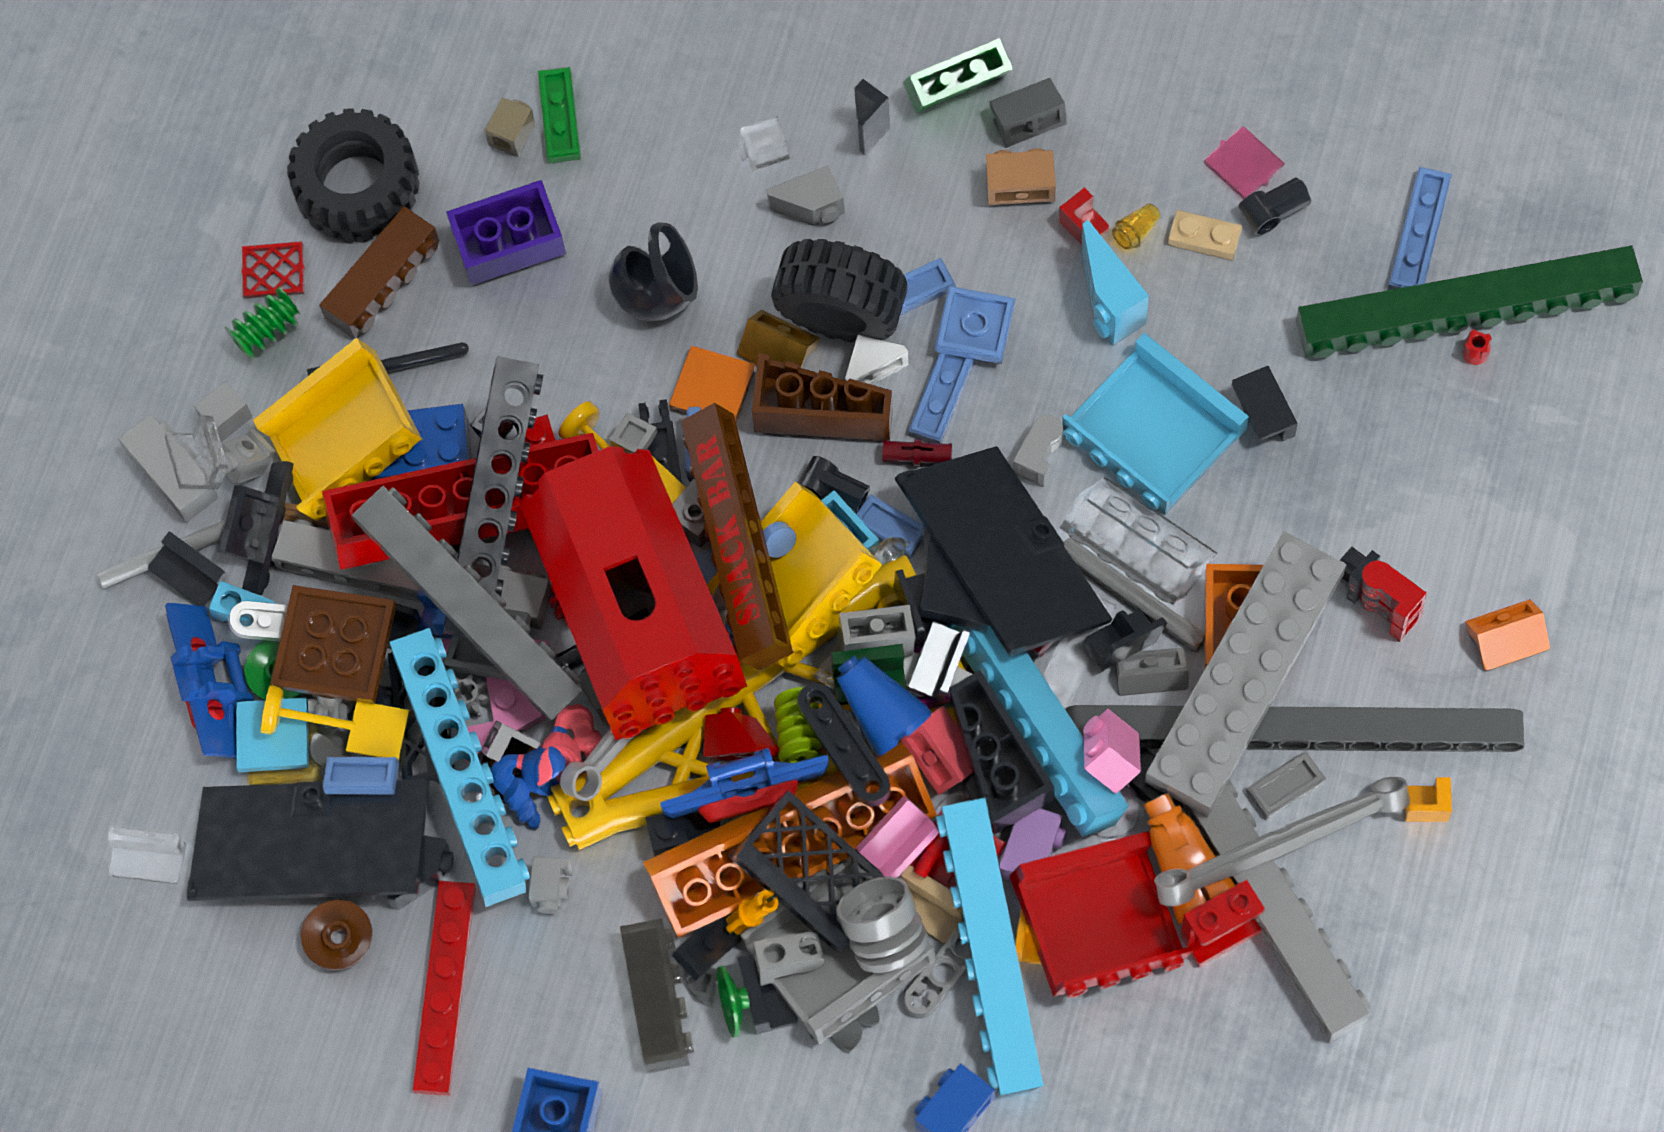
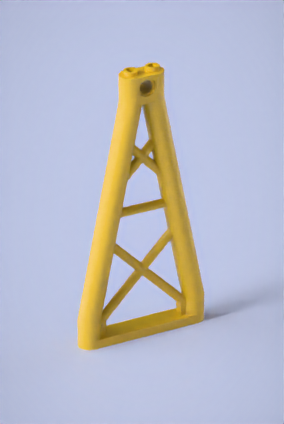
[547,555,965,850]

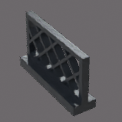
[728,790,884,952]

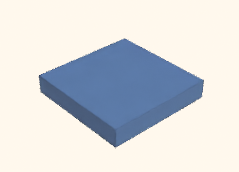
[935,286,1015,364]

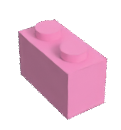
[1083,709,1141,794]

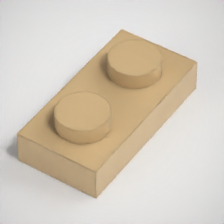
[1168,210,1242,260]

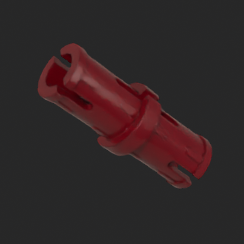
[882,439,952,466]

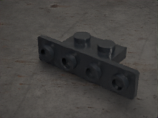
[219,461,294,595]

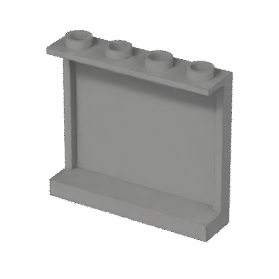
[741,858,936,1044]

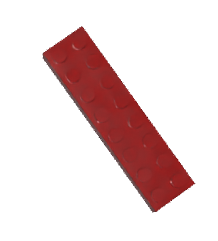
[322,433,599,570]

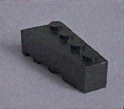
[949,670,1055,835]

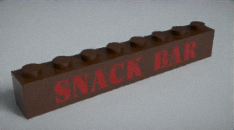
[681,403,794,671]

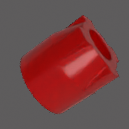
[1462,329,1492,365]

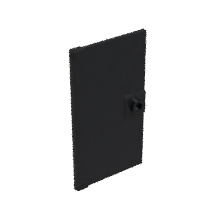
[895,446,1112,657]
[187,779,430,901]

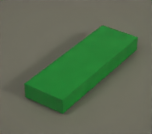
[538,67,581,164]

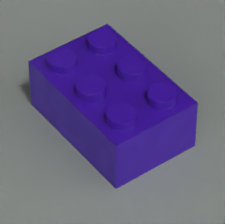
[446,180,566,286]

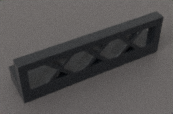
[388,652,455,784]

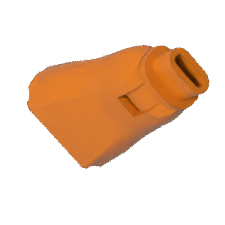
[1143,793,1235,924]

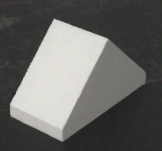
[845,335,909,385]

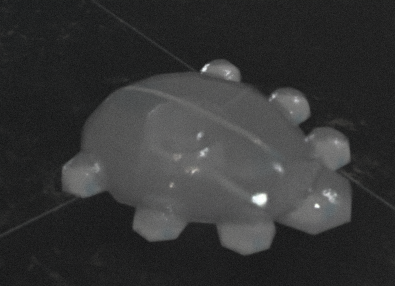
[870,537,911,565]

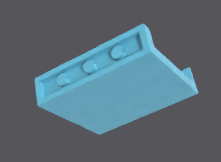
[1062,333,1249,515]

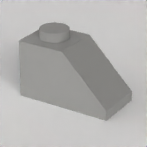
[766,165,845,225]

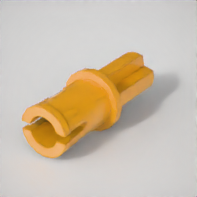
[726,890,779,935]

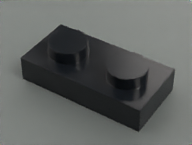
[671,915,744,982]

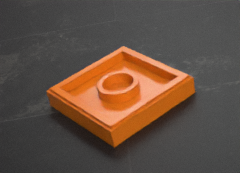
[669,345,756,421]

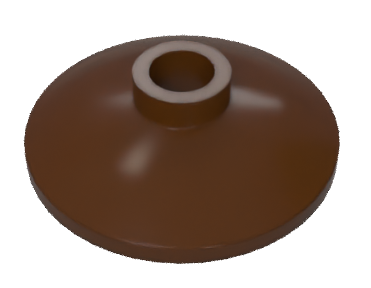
[301,900,373,970]

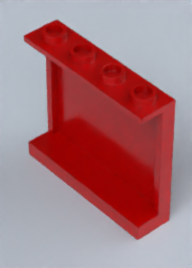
[1010,831,1194,998]

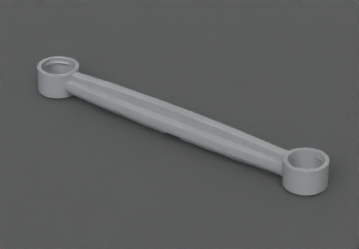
[560,585,728,801]
[1155,777,1410,906]

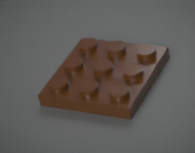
[270,585,397,704]

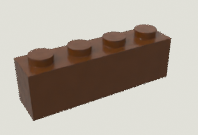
[319,206,440,339]

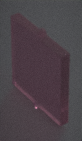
[1204,126,1285,199]

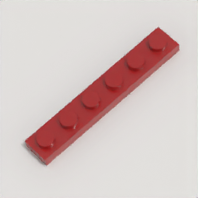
[413,881,476,1096]

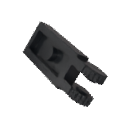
[638,399,682,483]

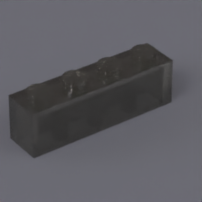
[620,918,695,1074]

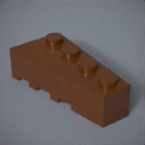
[752,353,893,441]

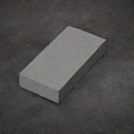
[1247,751,1326,820]

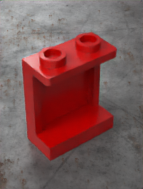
[1180,879,1265,968]

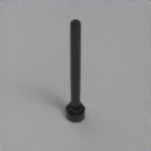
[307,342,469,376]

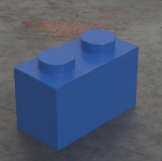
[914,1063,995,1132]

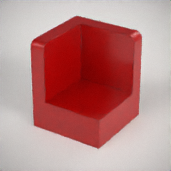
[1059,187,1109,245]

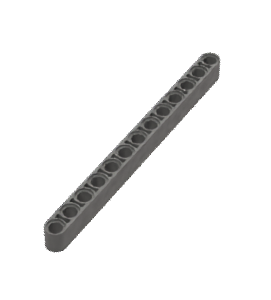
[1065,705,1525,752]

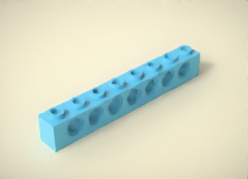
[390,628,530,907]

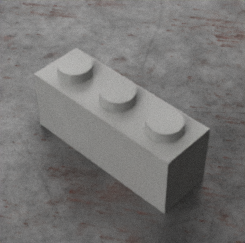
[119,414,219,523]

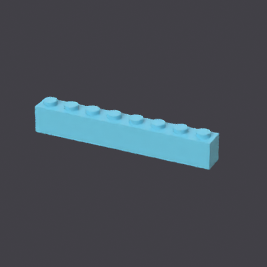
[946,623,1129,837]
[936,798,1044,1095]

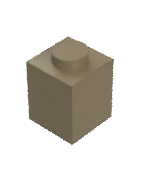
[485,97,535,157]

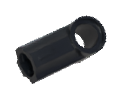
[1238,177,1311,236]
[798,456,870,514]

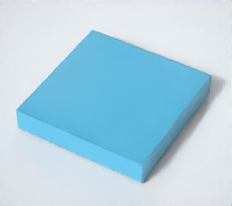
[236,698,309,772]

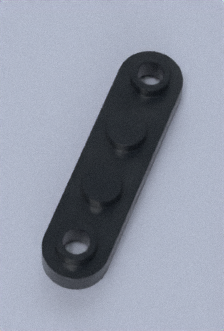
[797,683,891,806]

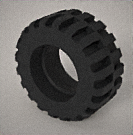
[287,108,420,241]
[771,239,908,342]

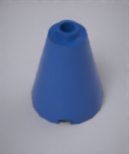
[837,655,931,757]

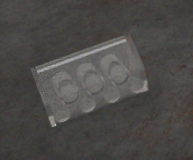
[1060,477,1218,605]

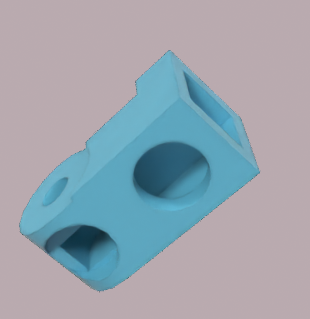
[209,581,277,627]

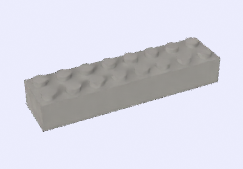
[1145,531,1347,817]

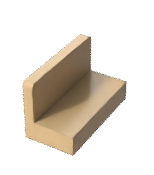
[901,865,963,945]

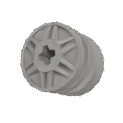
[837,877,929,973]

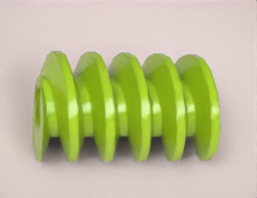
[774,687,823,763]

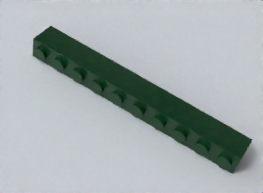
[1296,245,1643,358]

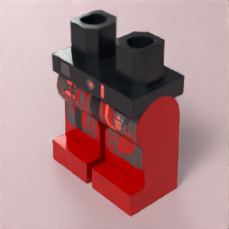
[1340,547,1427,642]

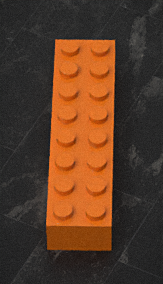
[643,742,937,938]

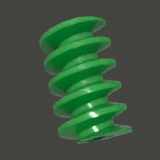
[225,287,300,359]

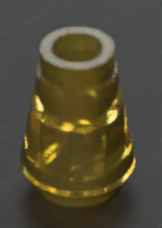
[1112,203,1161,250]

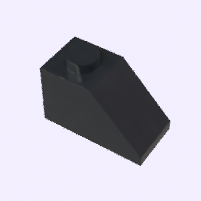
[645,811,721,857]
[387,835,453,910]

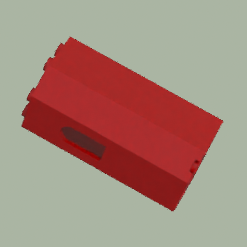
[519,446,748,741]

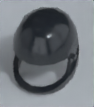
[609,222,698,322]

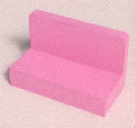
[856,795,939,878]

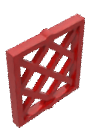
[241,241,305,299]

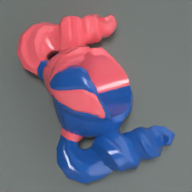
[490,704,602,829]

